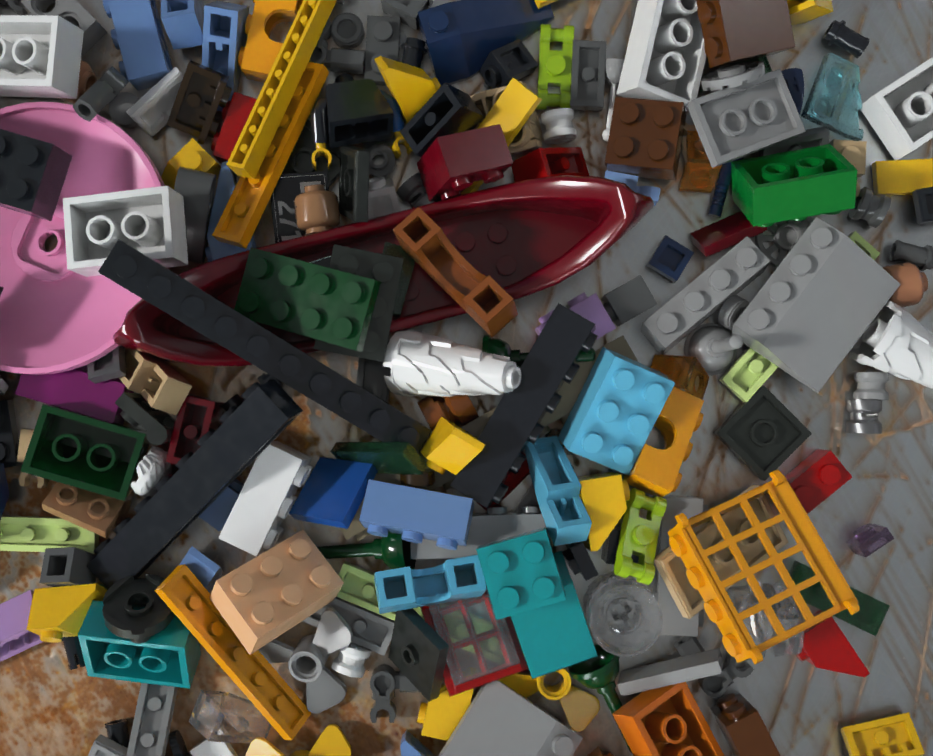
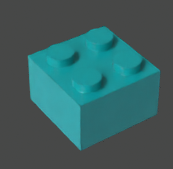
[476,527,566,620]

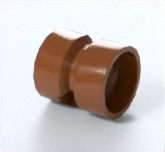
[417,395,479,431]

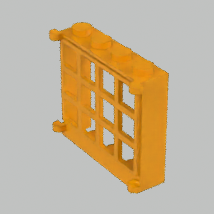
[667,470,860,664]

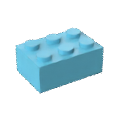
[558,347,675,476]

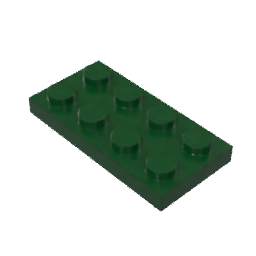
[234,247,381,352]

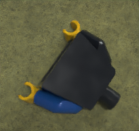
[310,73,412,170]

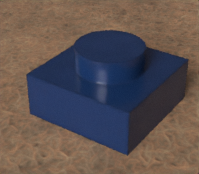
[646,235,694,283]

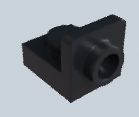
[479,39,539,89]

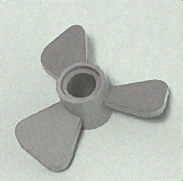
[259,608,353,714]

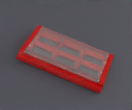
[420,582,528,697]

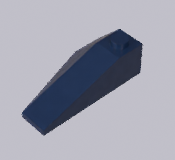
[418,0,554,86]

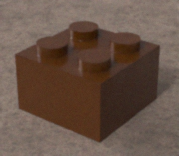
[605,97,687,181]

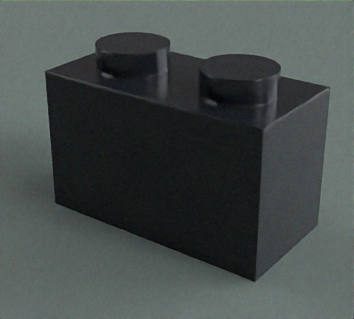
[400,82,485,157]

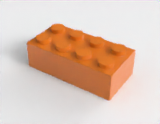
[612,682,724,756]

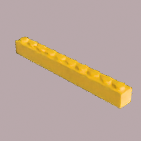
[226,0,337,179]

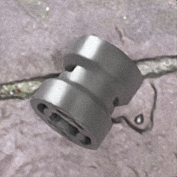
[846,399,882,434]

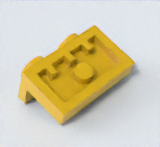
[840,712,925,756]

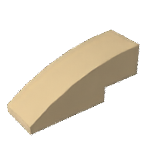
[118,347,192,416]

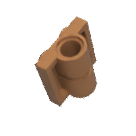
[42,476,138,538]

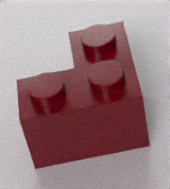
[417,124,513,201]
[166,395,242,476]

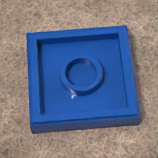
[289,457,378,529]

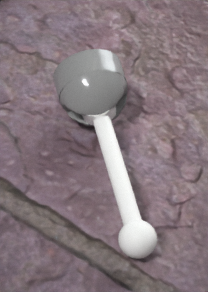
[602,58,624,142]

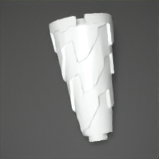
[849,300,933,389]
[383,328,521,397]

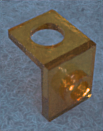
[679,130,722,193]
[650,354,709,400]

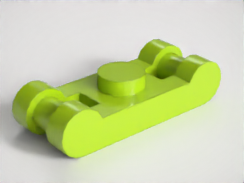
[536,24,574,110]
[614,488,667,585]

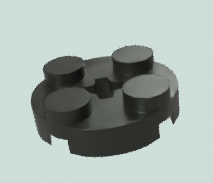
[102,574,175,644]

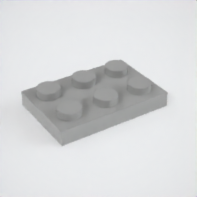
[686,69,806,168]

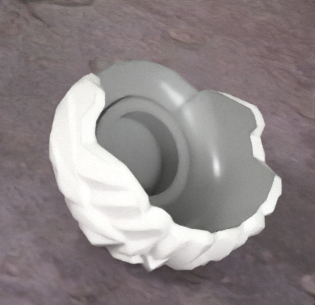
[130,446,172,498]

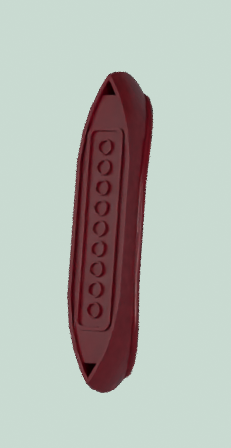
[113,175,654,366]

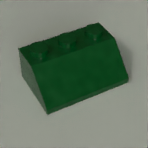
[20,404,150,501]

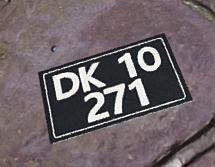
[270,171,329,243]

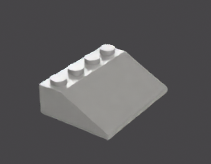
[732,217,900,394]
[438,680,583,756]

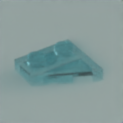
[801,52,864,141]

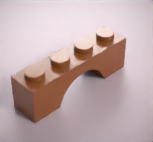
[393,207,518,338]

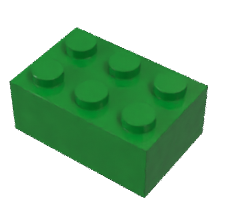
[731,144,858,227]

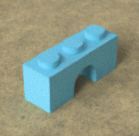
[374,555,487,614]

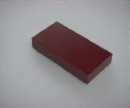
[690,211,767,257]

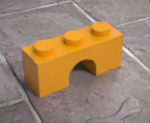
[238,0,303,83]
[623,387,704,497]

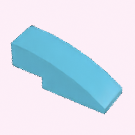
[525,436,592,546]

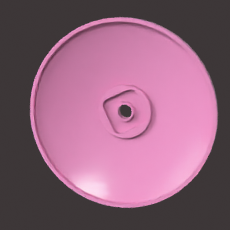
[0,101,170,375]

